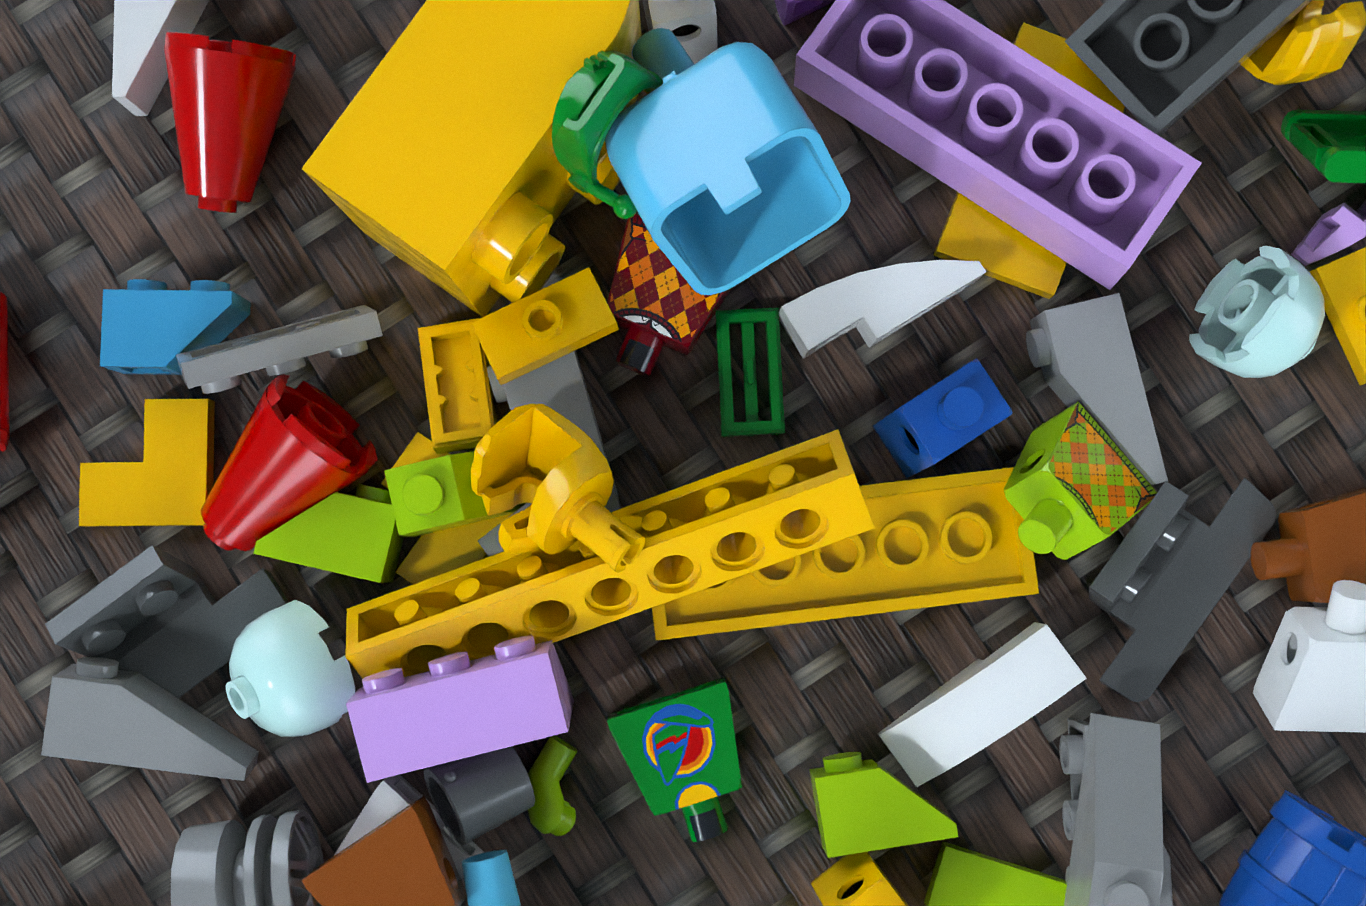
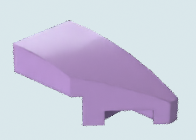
[1291,200,1366,266]

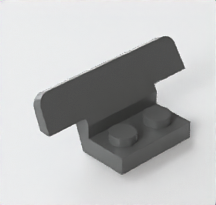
[1089,477,1276,702]
[45,545,288,698]

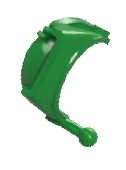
[552,50,663,219]

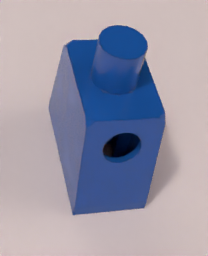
[872,358,1013,478]

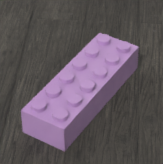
[794,0,1201,290]

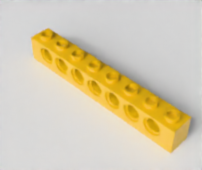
[345,429,874,679]

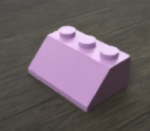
[346,635,574,783]

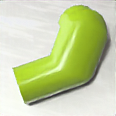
[528,736,578,836]

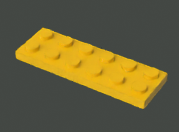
[652,467,1039,640]

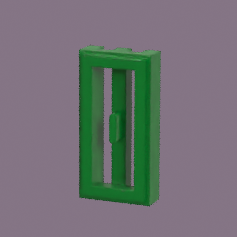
[715,308,785,437]

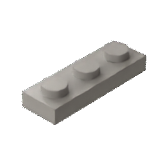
[176,305,383,394]

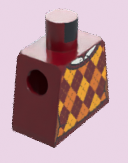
[607,214,733,377]

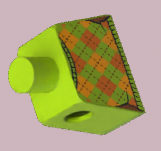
[1004,402,1157,560]

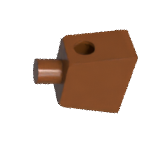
[1250,487,1366,603]
[301,796,467,906]

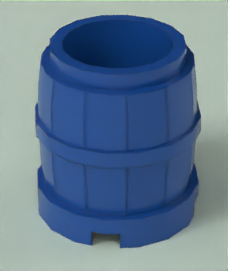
[1219,790,1366,906]

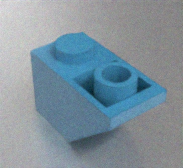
[100,279,251,375]

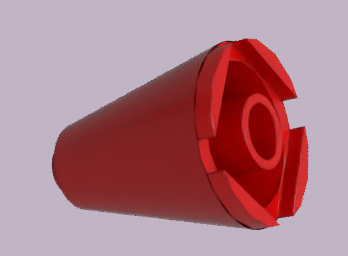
[164,32,296,213]
[201,374,378,551]

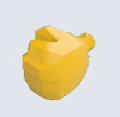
[1241,0,1366,85]
[471,404,645,573]

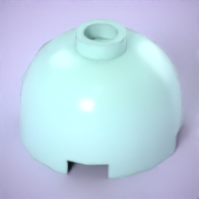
[1189,245,1325,378]
[226,600,355,737]

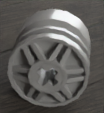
[171,810,324,906]

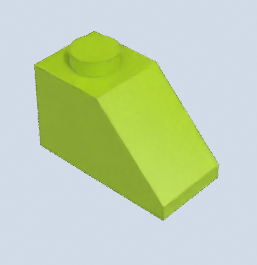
[384,451,526,537]
[253,484,404,583]
[809,752,958,858]

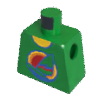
[607,677,742,842]

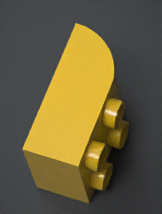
[302,0,642,317]

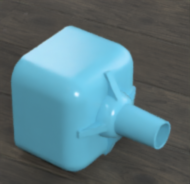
[605,28,851,295]

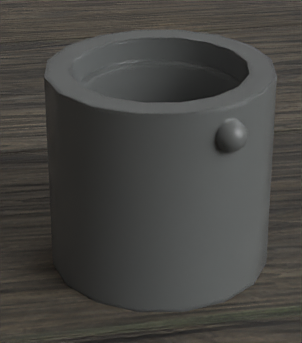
[424,746,535,845]

